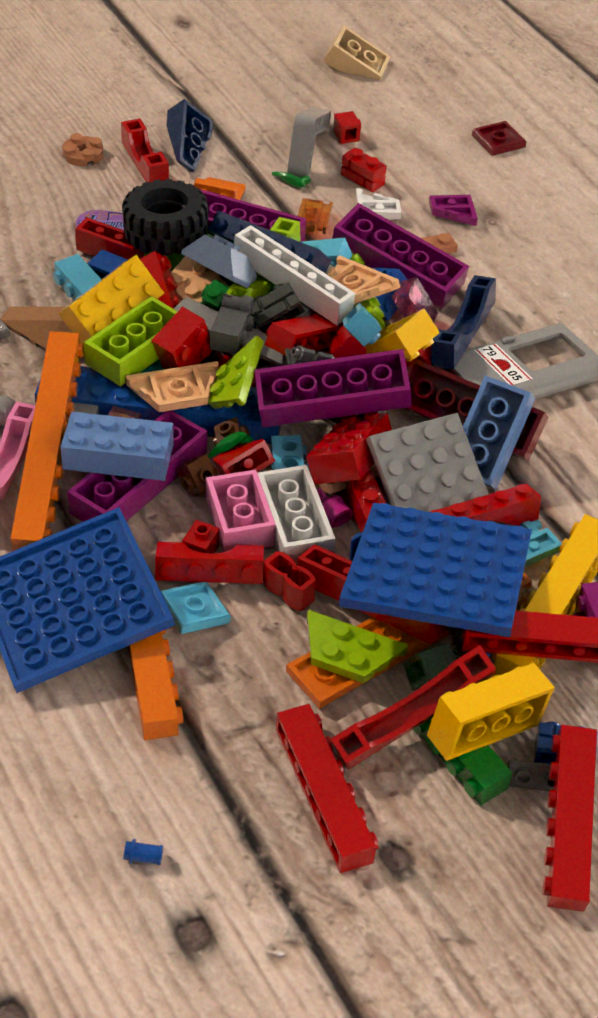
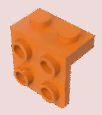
[194,177,246,200]

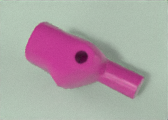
[316,488,353,528]

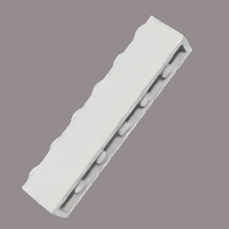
[234,225,355,325]

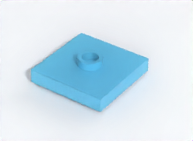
[160,582,231,634]

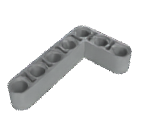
[287,107,331,177]

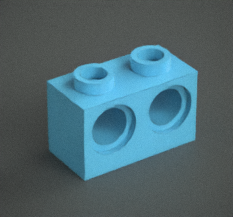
[342,303,382,347]
[270,435,309,470]

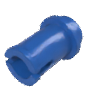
[123,839,163,865]

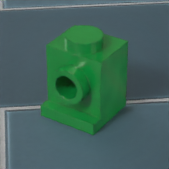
[201,279,229,312]

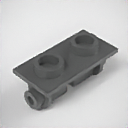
[285,345,335,365]
[507,758,554,791]

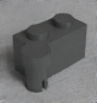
[210,293,254,354]

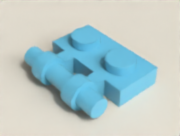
[520,520,562,567]

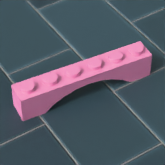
[0,401,35,504]

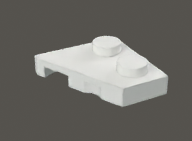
[355,188,402,220]

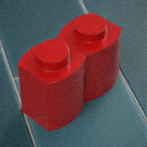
[263,551,316,611]

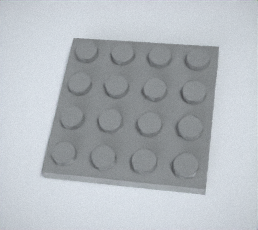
[366,413,489,512]

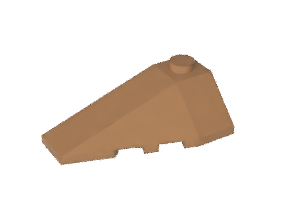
[0,306,72,350]

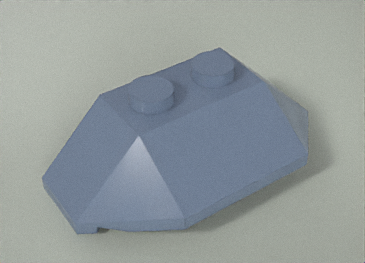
[181,235,257,288]

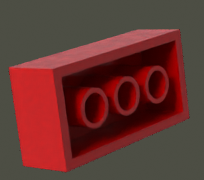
[306,411,392,485]

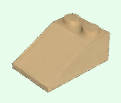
[323,25,391,80]

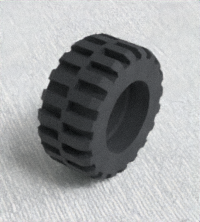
[122,179,209,256]

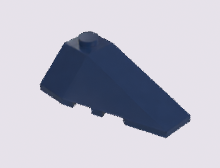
[166,99,213,172]

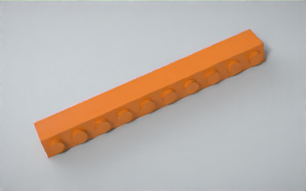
[10,331,84,551]

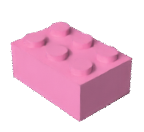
[206,470,276,552]

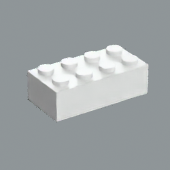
[258,465,335,566]

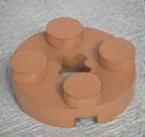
[62,133,104,166]

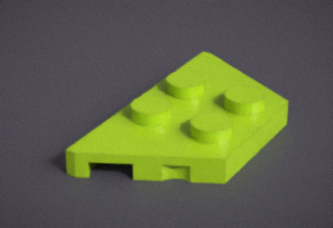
[208,335,264,409]
[307,610,408,683]

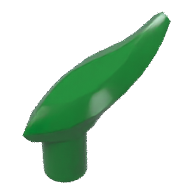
[272,172,311,188]
[207,431,253,459]

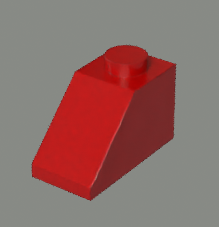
[212,439,275,475]

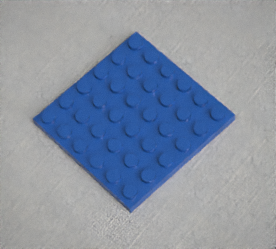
[339,503,532,637]
[0,507,175,693]

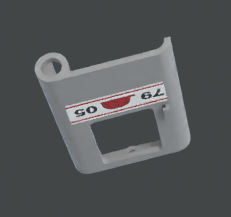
[451,323,598,400]

